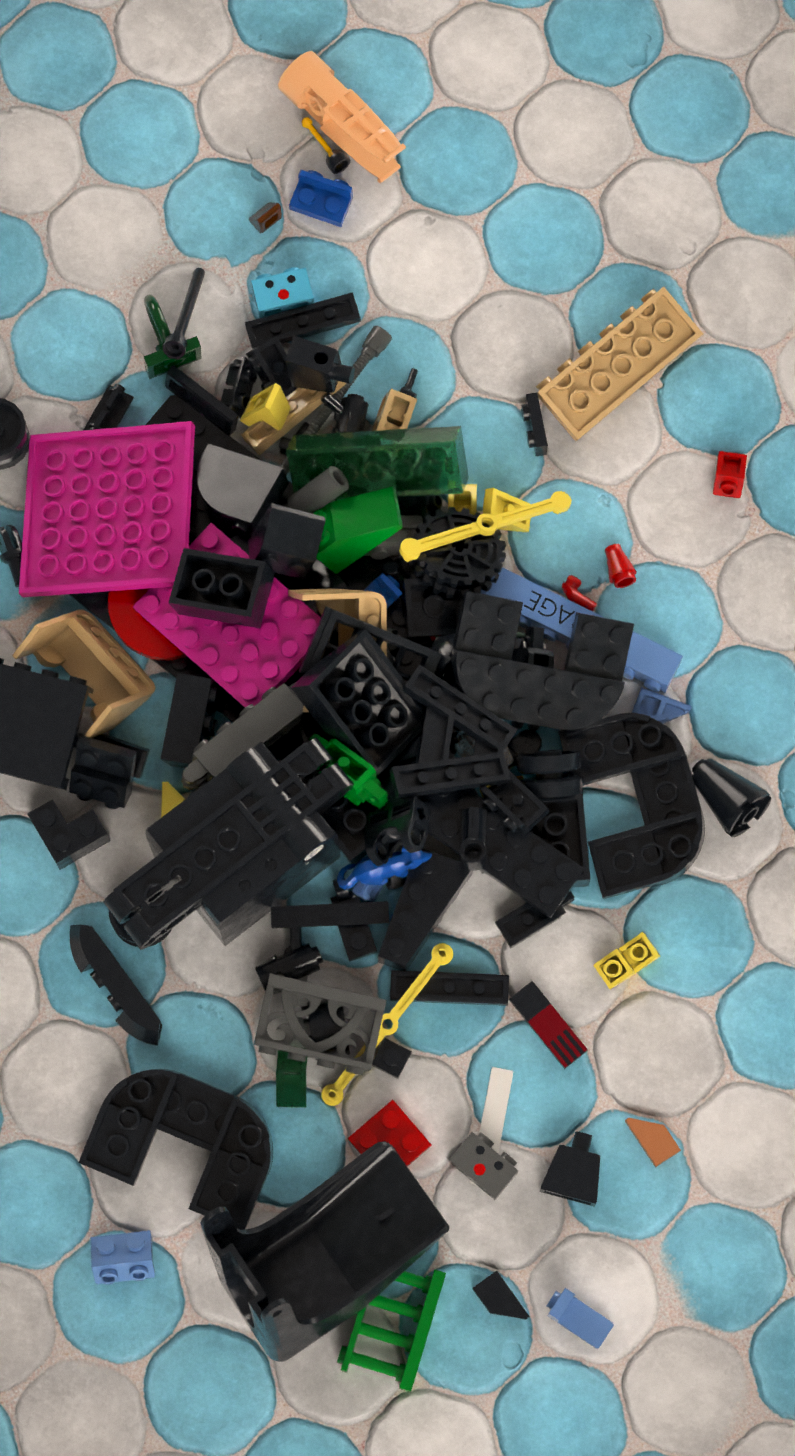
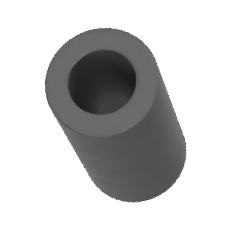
[287,466,349,514]

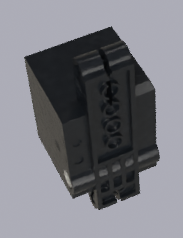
[103,738,354,950]

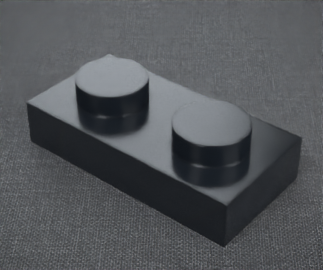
[521,392,548,456]

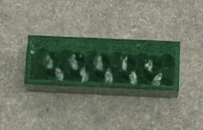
[286,426,469,500]

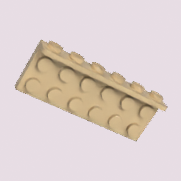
[536,287,703,442]

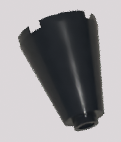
[692,758,771,838]

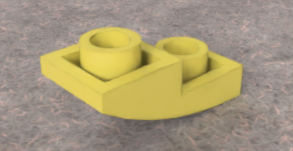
[593,932,661,990]

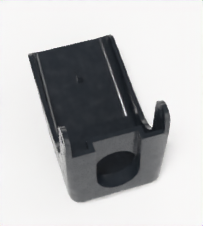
[200,1141,450,1362]

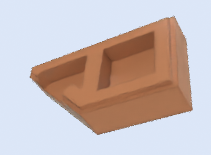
[625,1118,681,1168]

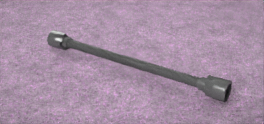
[279,326,392,476]

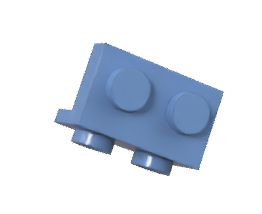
[90,1230,155,1284]

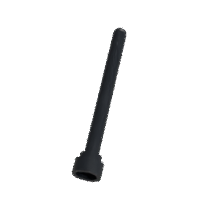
[163,268,205,359]

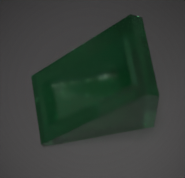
[276,1048,308,1108]

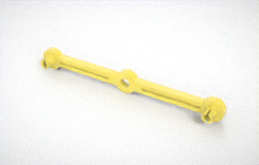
[399,491,572,562]
[321,943,453,1106]

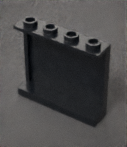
[0,658,94,790]

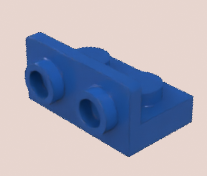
[289,170,353,227]

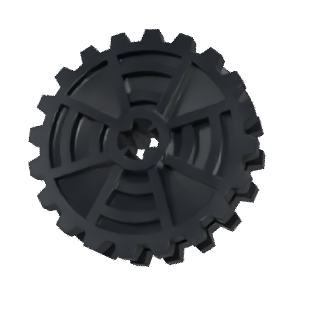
[410,507,506,599]

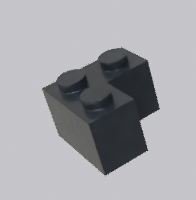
[28,799,110,870]

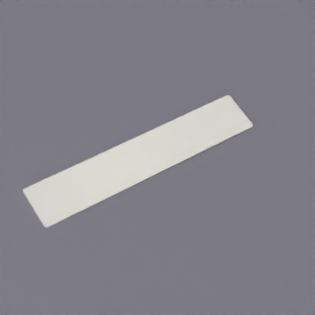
[470,1067,514,1185]

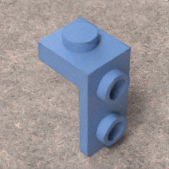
[546,1288,614,1349]

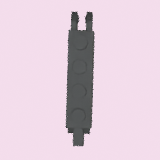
[181,682,304,791]

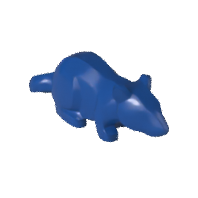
[337,846,432,890]

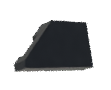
[472,1271,530,1320]

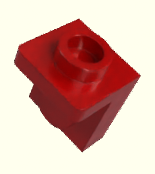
[713,451,747,498]

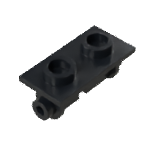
[221,357,257,419]
[83,384,134,430]

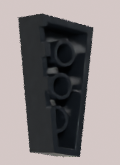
[378,848,473,971]

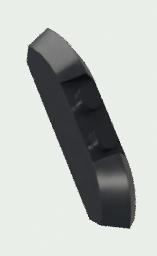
[69,924,162,1046]

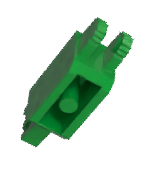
[309,734,388,809]

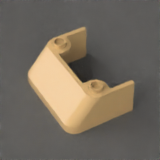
[288,588,387,712]
[12,609,155,738]

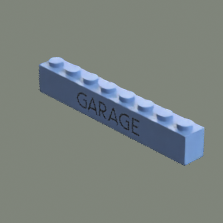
[481,567,683,693]

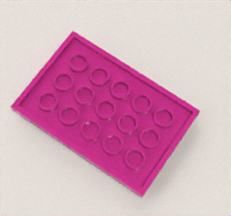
[133,523,321,708]

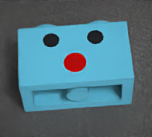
[251,267,314,318]

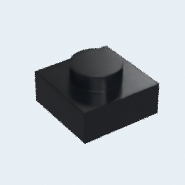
[372,1038,412,1079]

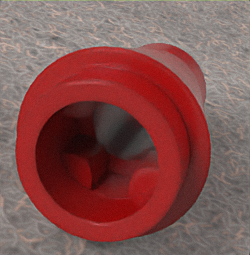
[604,544,637,588]

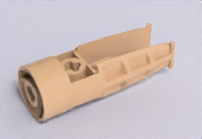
[278,51,406,183]

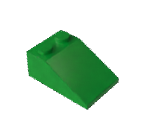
[313,487,403,574]

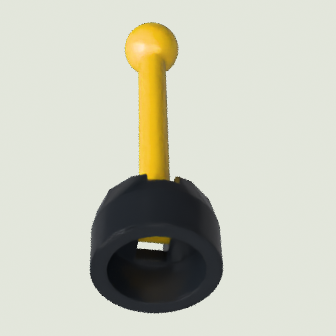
[302,117,351,174]

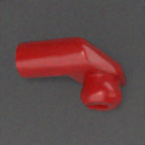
[562,575,597,612]

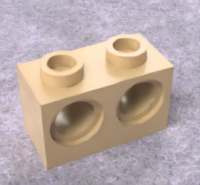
[365,388,417,459]

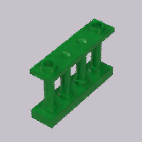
[337,1269,446,1393]

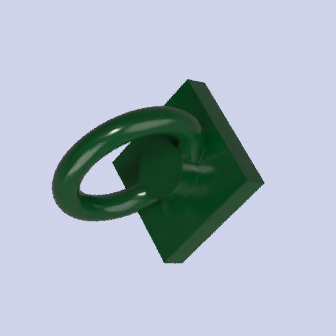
[144,294,202,379]

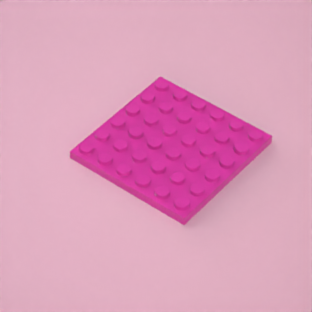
[19,421,195,598]

